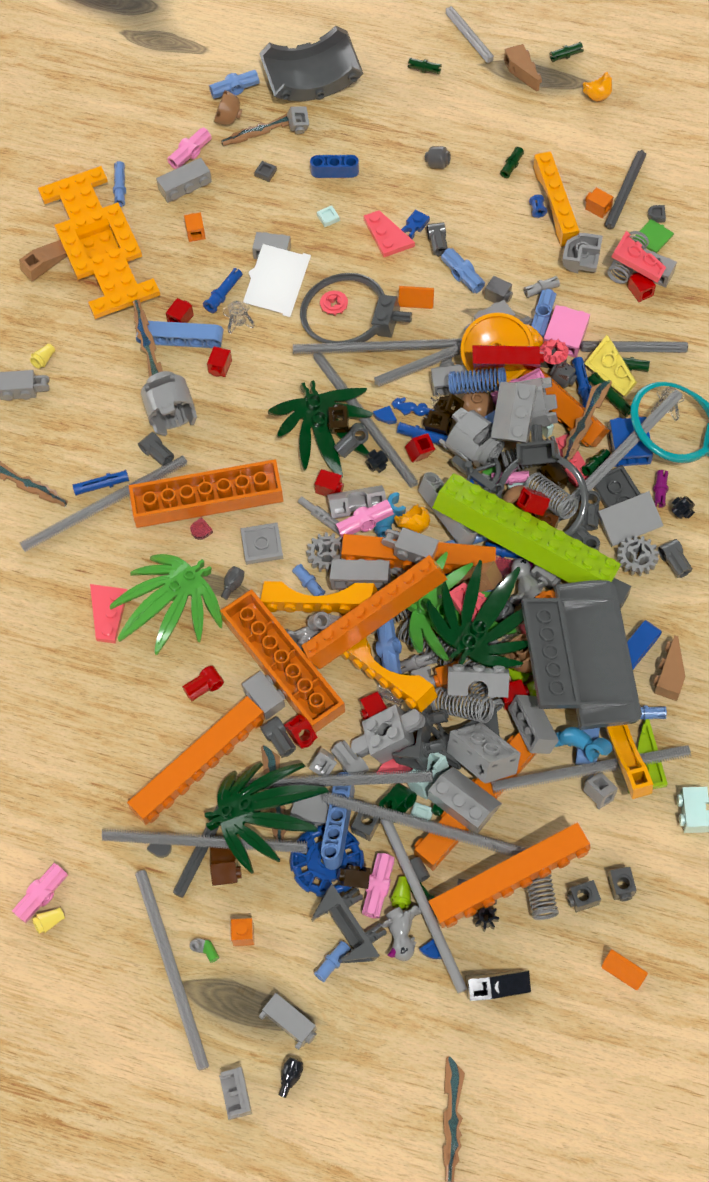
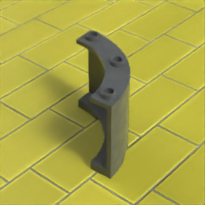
[259,26,364,101]

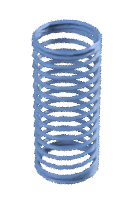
[448,367,507,394]

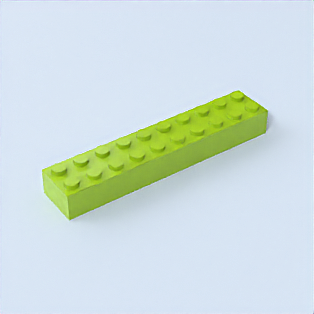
[432,473,621,583]

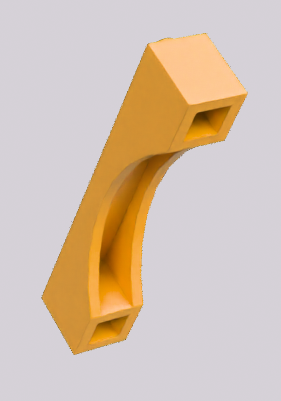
[533,151,580,247]
[260,581,378,614]
[341,637,438,712]
[605,724,653,799]

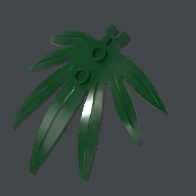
[268,380,373,478]
[426,560,528,669]
[204,762,329,874]

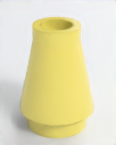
[30,344,55,369]
[32,907,65,934]

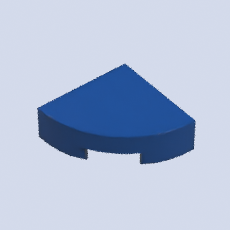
[373,406,397,424]
[419,939,442,959]

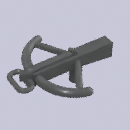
[451,455,504,496]

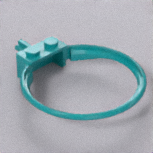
[630,382,709,463]

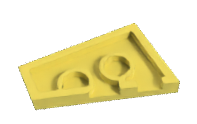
[584,335,637,397]

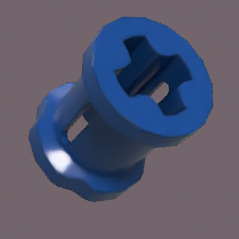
[529,194,547,218]

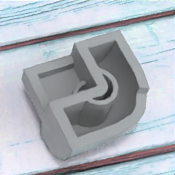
[562,233,603,274]

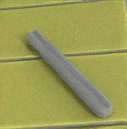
[446,6,494,63]

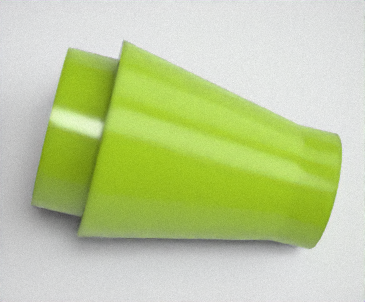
[390,876,411,909]

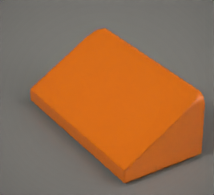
[398,286,434,309]
[601,950,648,990]

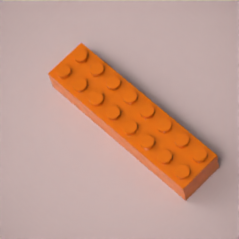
[129,459,284,528]
[220,589,345,733]

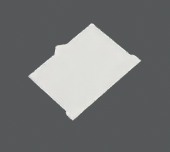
[243,244,311,317]

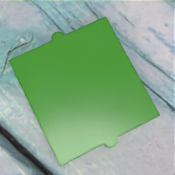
[633,219,674,254]

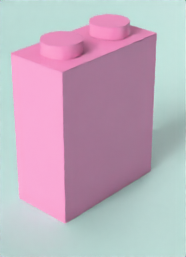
[543,305,590,358]

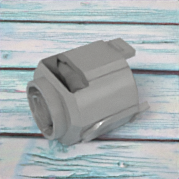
[141,371,197,436]
[516,377,558,427]
[439,408,505,468]

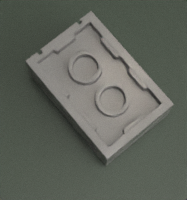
[447,723,521,783]

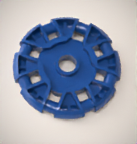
[290,825,364,897]

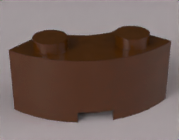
[210,846,242,886]

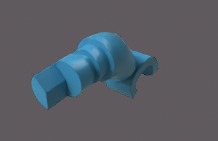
[374,492,406,537]
[555,727,613,762]

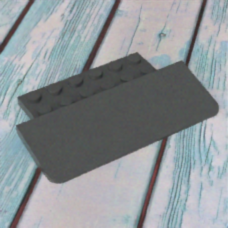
[521,580,642,730]

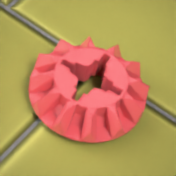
[320,291,348,316]
[540,338,569,364]

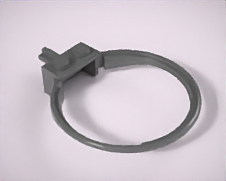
[300,273,412,344]
[496,424,589,536]

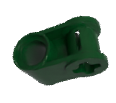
[379,783,417,823]

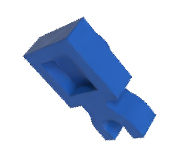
[401,209,430,239]

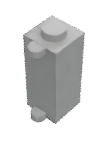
[259,993,317,1050]

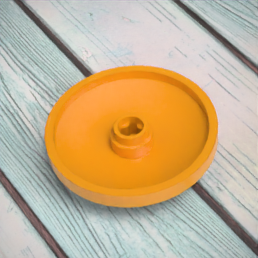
[460,313,533,386]

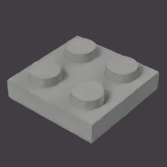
[240,522,283,565]

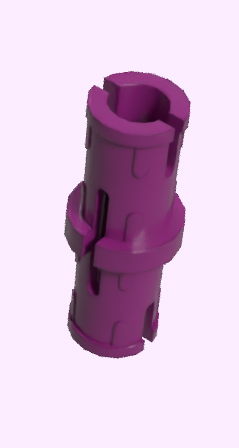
[653,470,669,508]

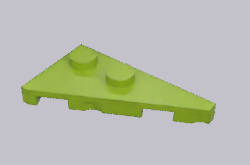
[628,719,668,794]

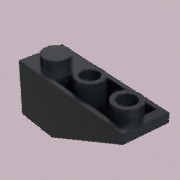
[465,970,531,1001]

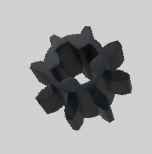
[365,449,388,473]
[672,496,695,519]
[473,907,499,932]

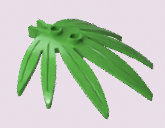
[407,552,517,661]
[110,554,223,655]

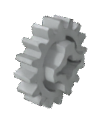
[306,532,343,573]
[617,535,659,576]

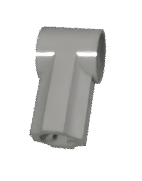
[307,612,341,631]
[331,740,369,776]

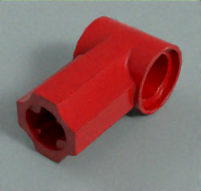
[182,665,224,702]

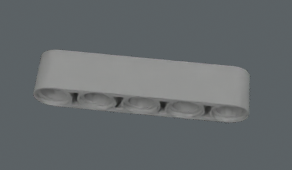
[418,472,478,545]

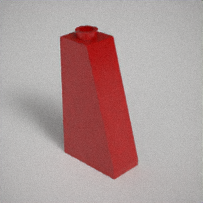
[472,345,544,372]

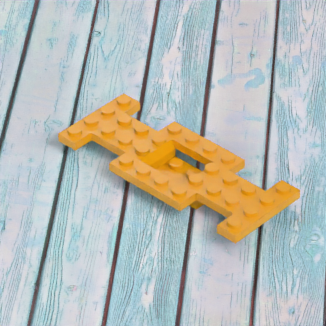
[38,166,160,319]

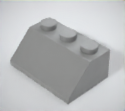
[491,382,538,443]
[428,767,502,835]

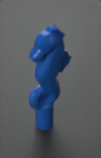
[392,397,435,416]

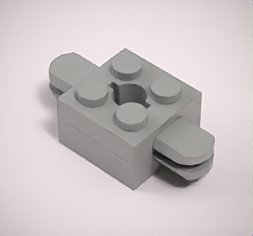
[351,704,425,764]

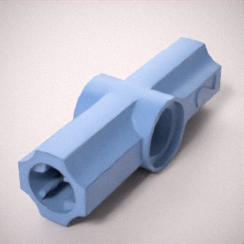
[209,70,260,99]
[441,248,485,294]
[531,289,557,339]
[376,618,402,674]

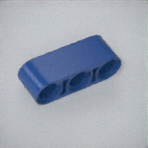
[310,155,359,178]
[627,620,662,669]

